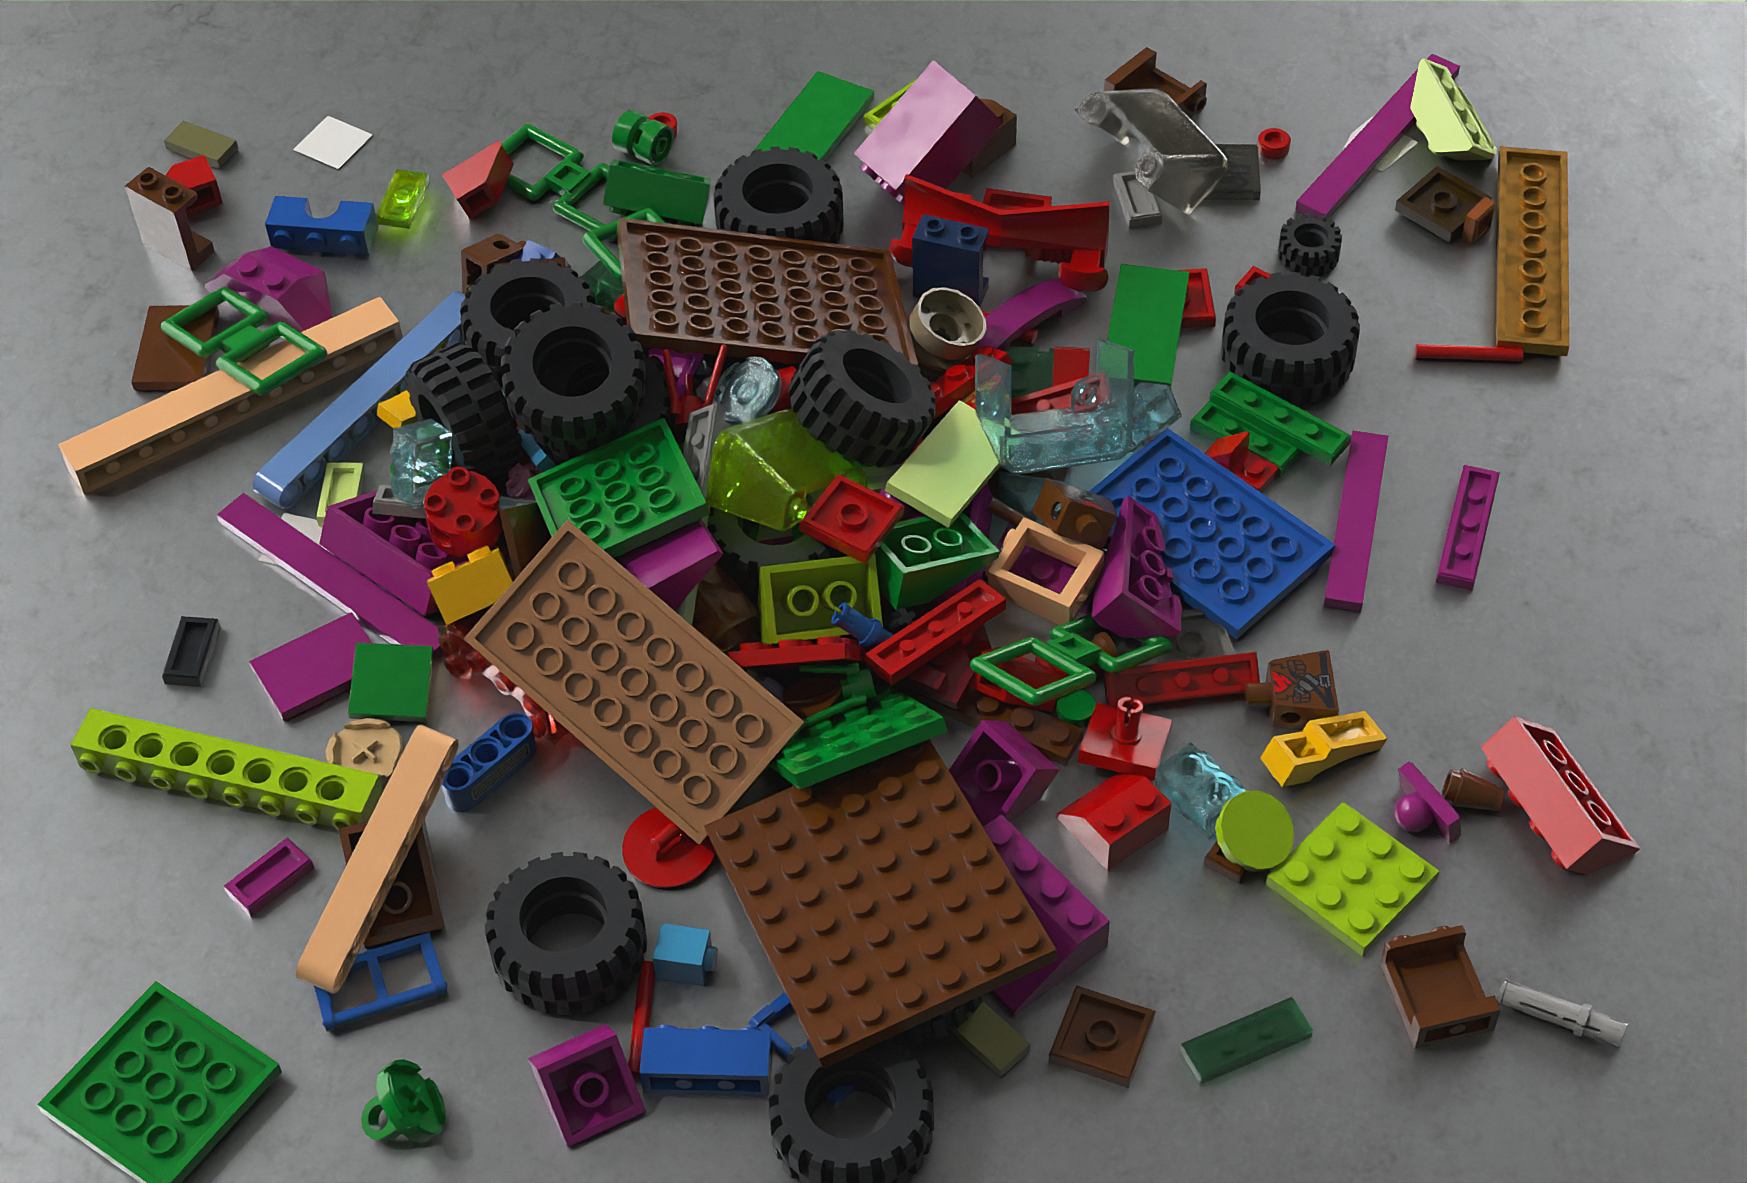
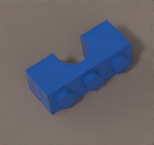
[265,196,378,255]

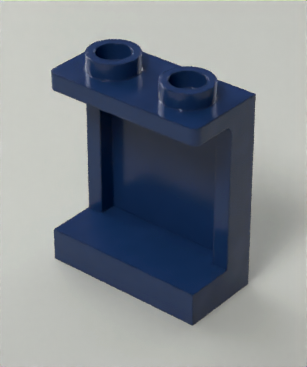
[912,215,989,307]

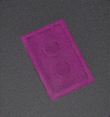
[249,612,372,721]

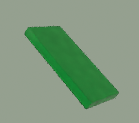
[754,71,874,162]
[1101,264,1190,391]

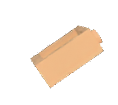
[985,517,1104,625]

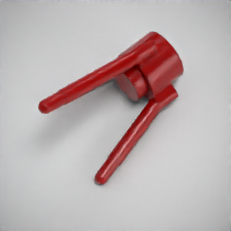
[663,345,727,431]

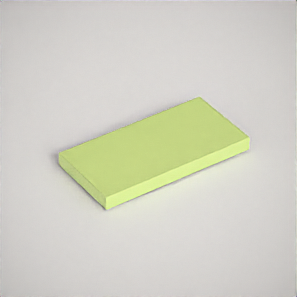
[885,400,1021,528]

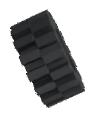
[1278,214,1342,276]

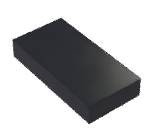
[162,616,221,687]

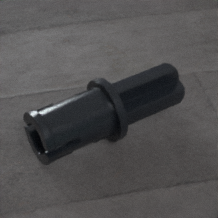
[882,607,916,635]

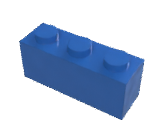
[640,1025,773,1096]

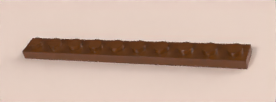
[727,593,1084,767]

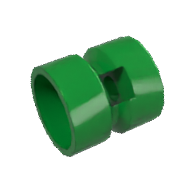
[612,110,674,166]

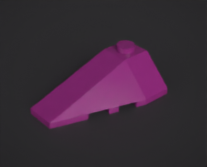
[1092,495,1182,638]

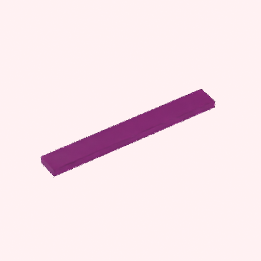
[1295,54,1460,222]
[217,493,452,661]

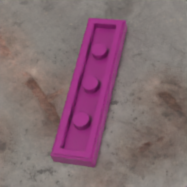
[1436,465,1500,591]

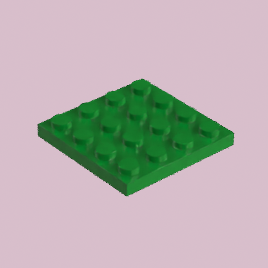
[528,418,711,558]
[770,686,948,790]
[37,981,282,1183]

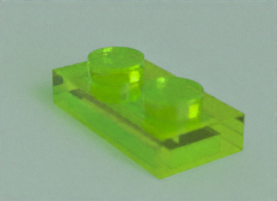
[376,169,430,229]

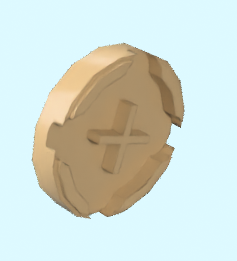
[325,718,404,784]

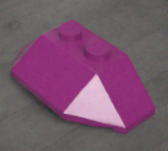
[205,247,333,332]

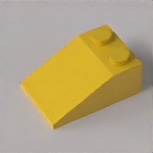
[427,546,515,625]

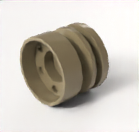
[907,287,986,382]

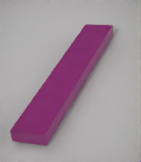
[1324,430,1389,612]

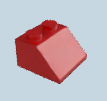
[1056,773,1172,871]

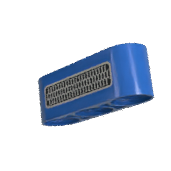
[441,712,537,812]

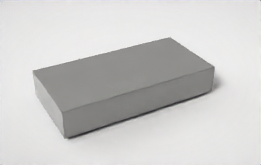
[1113,169,1162,228]

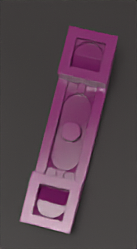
[971,279,1087,356]

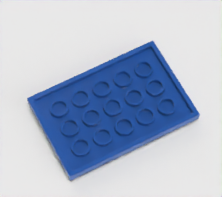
[1088,428,1336,639]

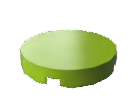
[1215,790,1295,872]

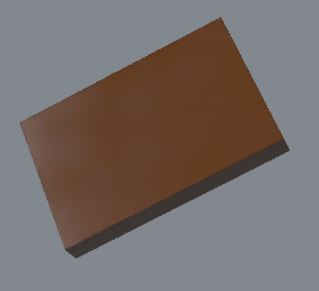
[131,305,220,390]

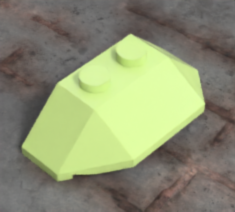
[1410,58,1498,161]

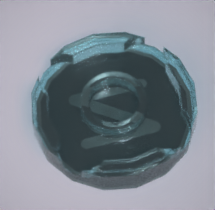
[714,356,781,428]

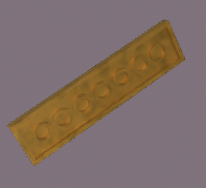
[1496,146,1570,356]

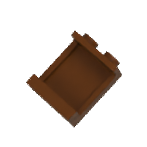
[1103,47,1207,139]
[125,167,215,271]
[1380,925,1501,1049]

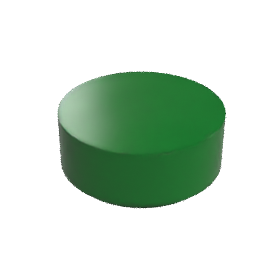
[1057,689,1096,728]

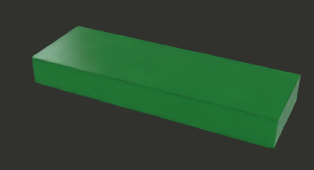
[1190,401,1301,478]

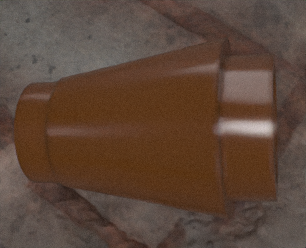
[1442,768,1505,812]

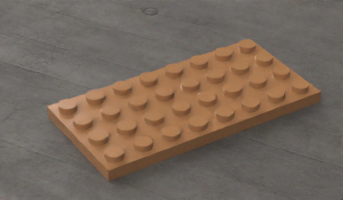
[464,519,806,846]

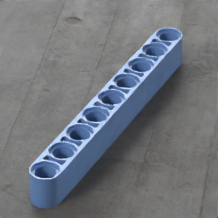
[253,291,465,509]

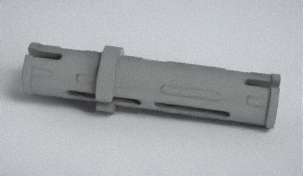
[1497,978,1629,1048]

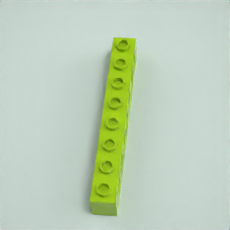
[70,708,384,830]

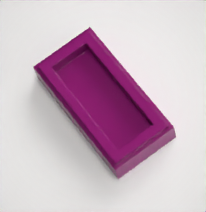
[224,837,314,917]

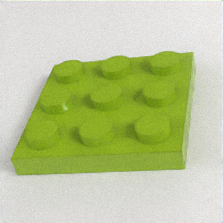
[1266,802,1440,956]

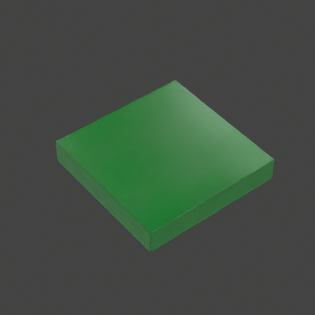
[348,643,434,722]

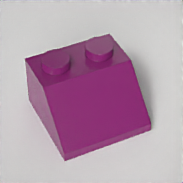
[949,720,1060,825]
[528,1024,646,1147]

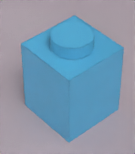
[652,923,718,986]

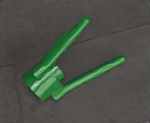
[798,662,877,728]

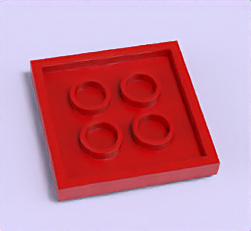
[729,636,869,672]

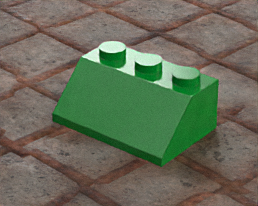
[603,159,712,227]

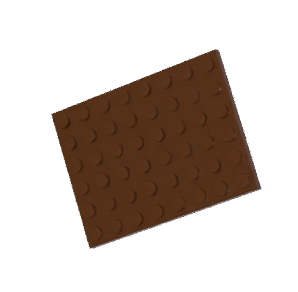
[617,218,918,366]
[704,739,1059,1069]

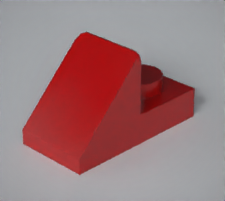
[1205,432,1279,493]

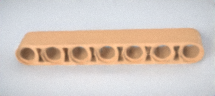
[295,724,459,994]

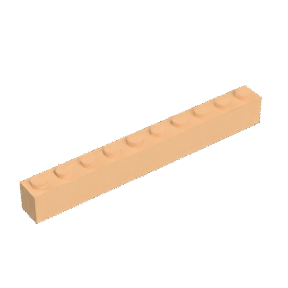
[58,296,403,495]

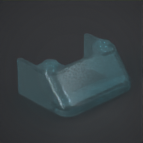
[975,339,1134,474]

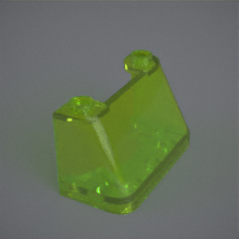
[706,408,868,531]

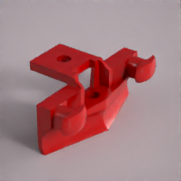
[889,174,1110,292]

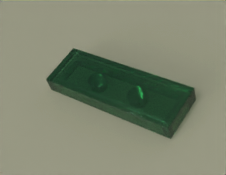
[1180,997,1313,1085]

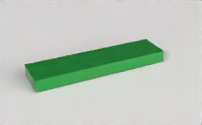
[1209,371,1351,466]

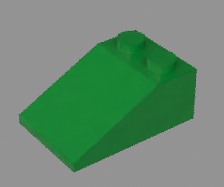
[874,512,1000,610]

